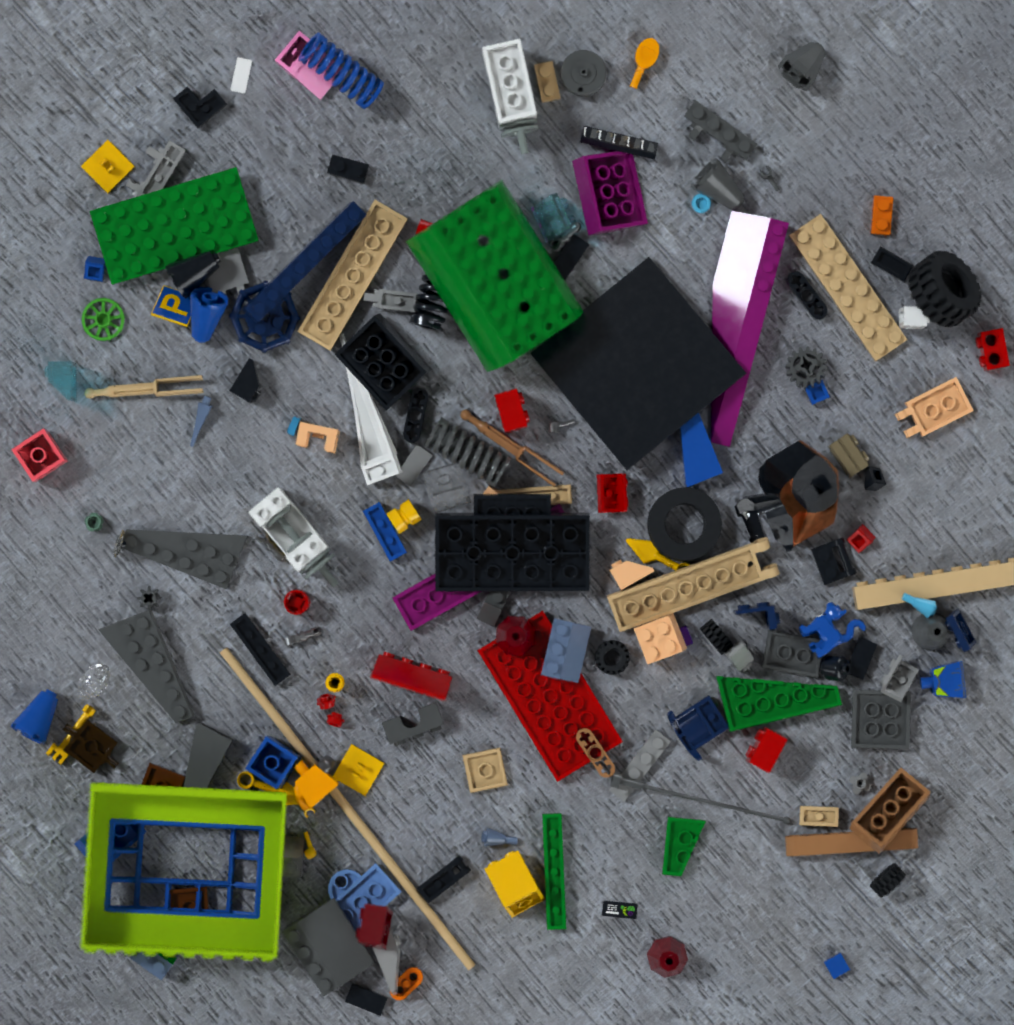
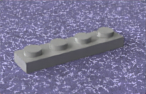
[609,729,671,802]

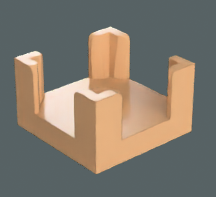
[295,422,340,454]

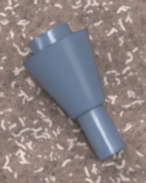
[481,827,517,846]

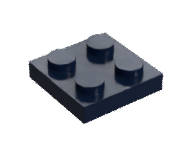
[946,608,976,652]

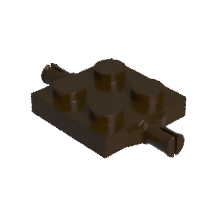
[62,719,119,773]

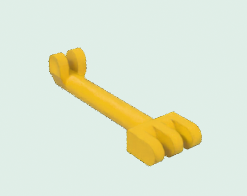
[46,704,96,765]

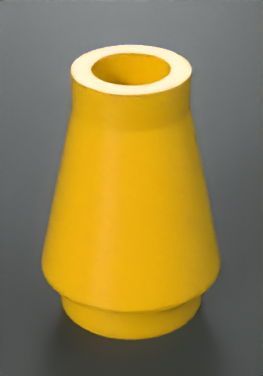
[325,673,344,692]

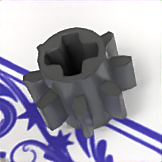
[137,586,162,610]

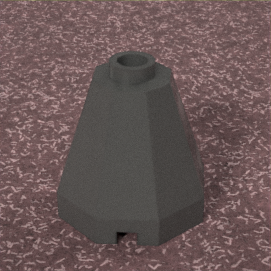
[778,42,826,91]

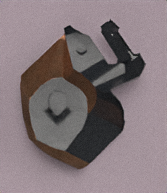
[735,440,839,552]

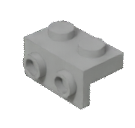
[880,655,919,702]

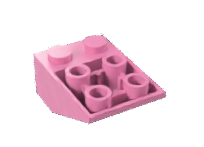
[275,31,342,100]

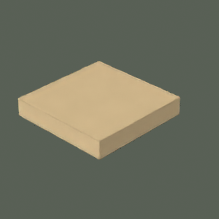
[462,747,508,793]

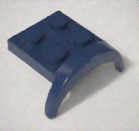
[667,695,729,761]

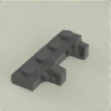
[684,100,758,163]

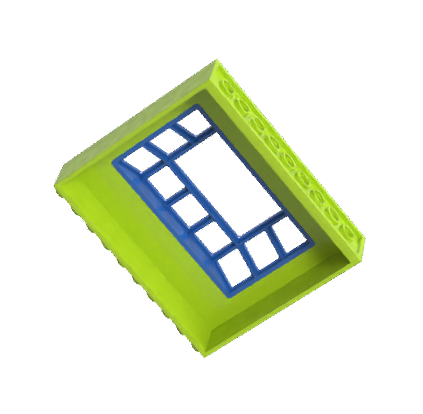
[81,782,287,961]

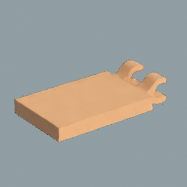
[895,377,974,438]

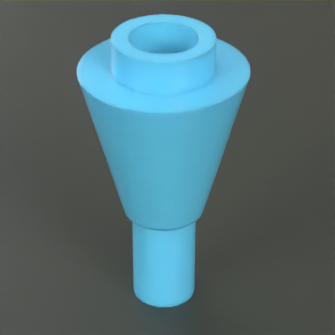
[901,593,937,618]

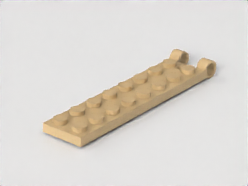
[607,537,780,632]

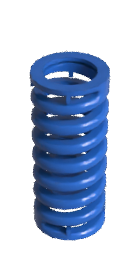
[298,32,384,109]

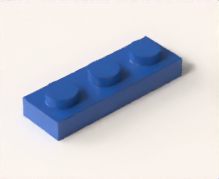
[363,502,407,562]

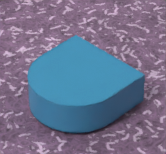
[287,416,302,436]

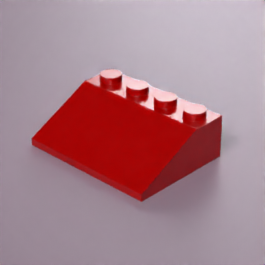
[370,651,453,701]

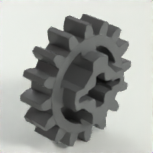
[786,346,827,389]

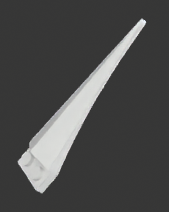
[339,333,402,485]

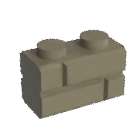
[827,433,870,478]

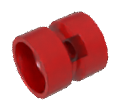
[284,590,310,615]

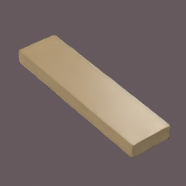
[498,484,572,505]

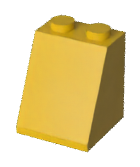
[485,850,546,918]

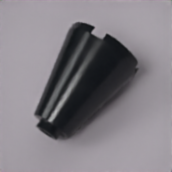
[165,251,221,299]

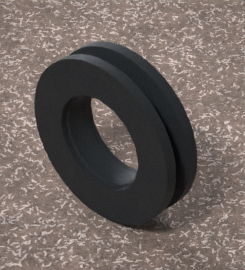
[647,487,722,561]

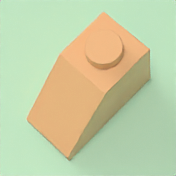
[609,559,654,590]

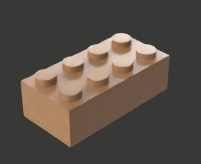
[850,768,931,854]

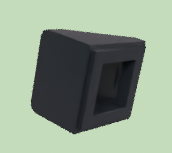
[864,466,886,491]

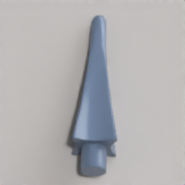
[190,395,213,447]

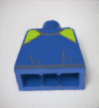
[920,661,966,698]

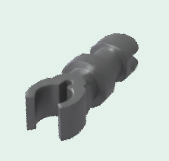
[255,530,286,561]
[285,626,322,647]

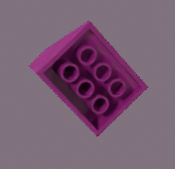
[572,151,648,236]

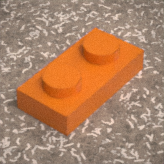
[870,195,893,236]

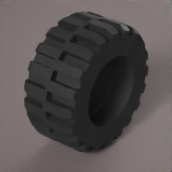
[908,251,982,327]

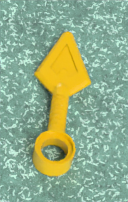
[626,538,690,571]
[237,771,298,805]

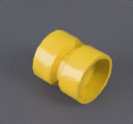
[386,499,422,534]

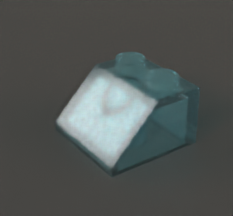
[45,361,77,402]

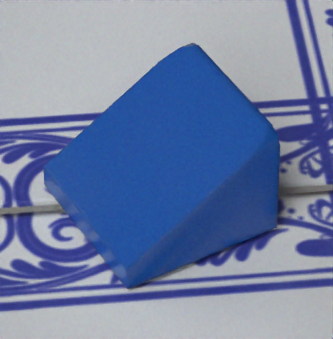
[84,256,106,282]

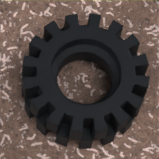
[700,619,733,655]
[595,640,630,675]
[870,863,906,898]

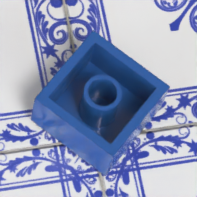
[245,736,302,790]

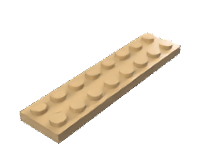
[297,200,408,351]
[789,214,907,362]

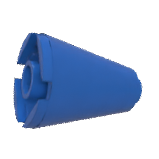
[190,287,229,343]
[10,689,58,745]

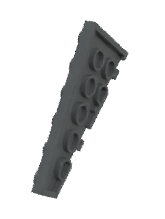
[122,529,248,589]
[98,609,195,723]

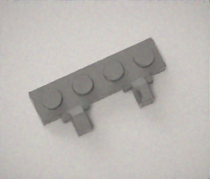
[126,140,186,197]

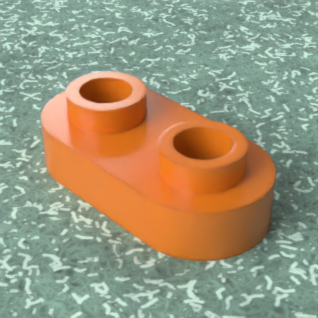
[390,967,423,1000]

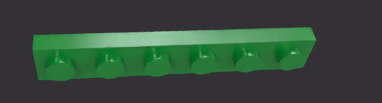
[542,813,566,930]

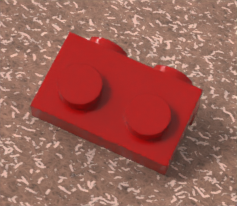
[597,473,629,513]

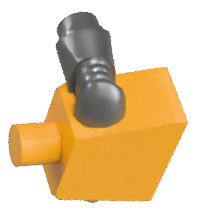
[293,756,340,818]

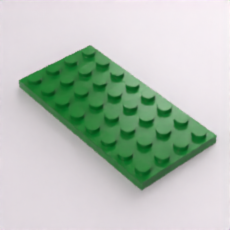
[90,167,259,285]

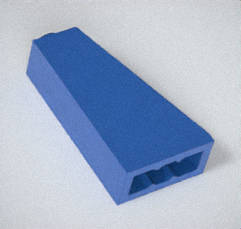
[679,413,723,487]

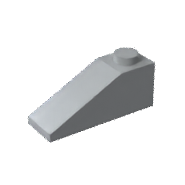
[724,641,754,672]
[373,930,401,995]

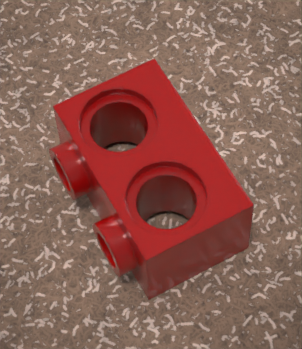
[975,328,1010,371]

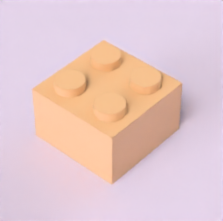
[634,613,687,665]

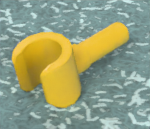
[303,831,317,860]

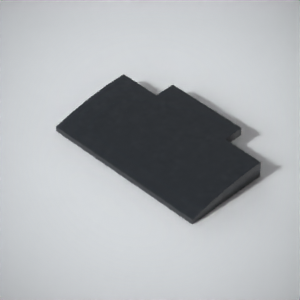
[435,494,590,591]

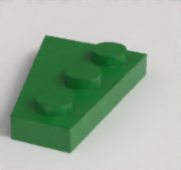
[662,816,706,876]

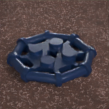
[229,281,300,353]

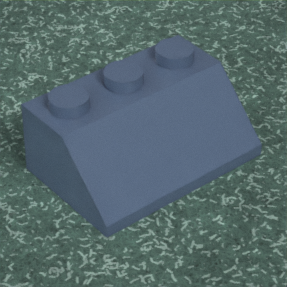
[541,618,591,683]

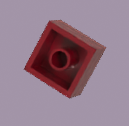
[356,903,393,950]

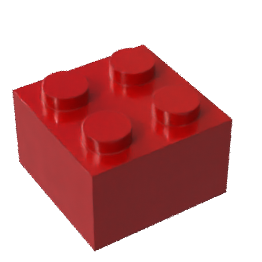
[495,388,530,433]
[745,726,788,773]

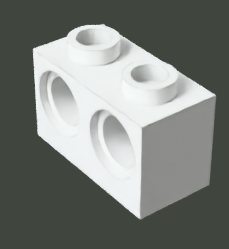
[899,306,930,329]

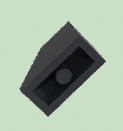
[230,358,261,403]

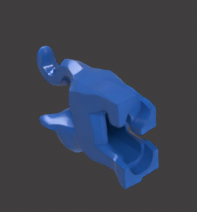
[798,602,866,659]

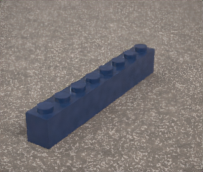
[242,201,366,323]

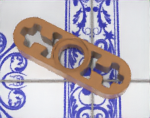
[576,728,615,778]

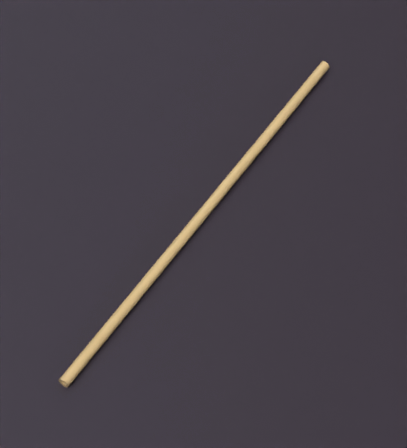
[220,647,476,970]

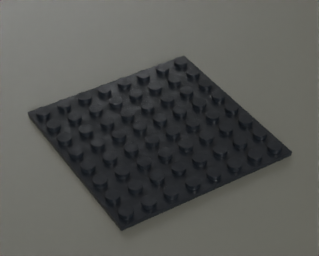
[530,257,747,471]

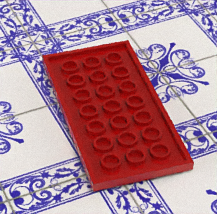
[477,611,623,782]

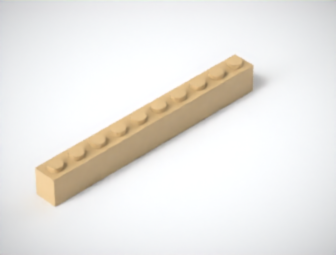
[852,557,1014,610]

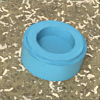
[691,194,711,213]

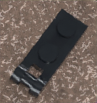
[417,855,471,903]

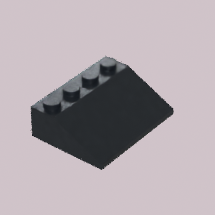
[335,313,432,411]

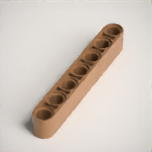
[785,828,918,856]

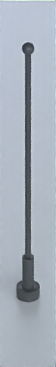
[610,772,790,824]

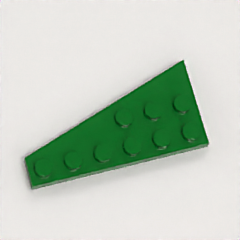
[716,676,842,732]

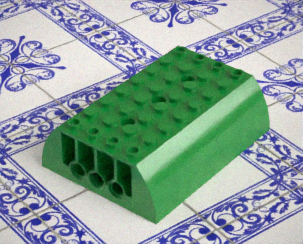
[406,180,583,372]

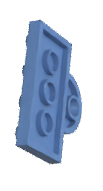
[328,863,402,931]

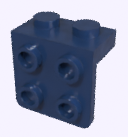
[734,602,780,629]

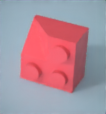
[11,428,68,482]

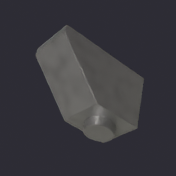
[282,836,305,878]

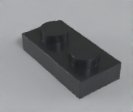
[327,154,369,184]

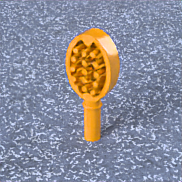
[630,38,659,89]

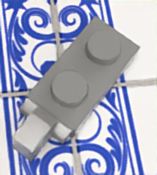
[363,289,418,313]

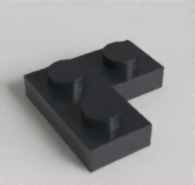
[173,86,227,129]

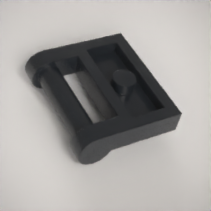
[811,537,857,585]

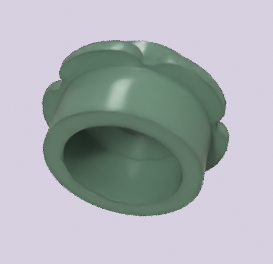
[85,513,104,532]

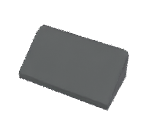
[395,444,433,487]

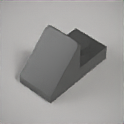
[477,591,510,627]

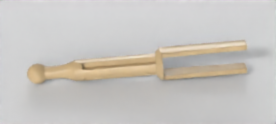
[84,375,204,399]

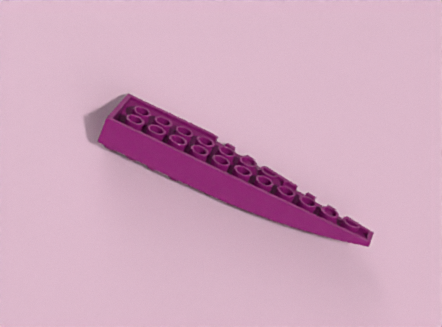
[711,211,789,447]

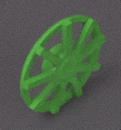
[82,298,125,341]

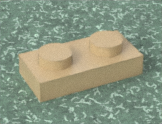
[534,61,560,103]
[799,805,839,827]

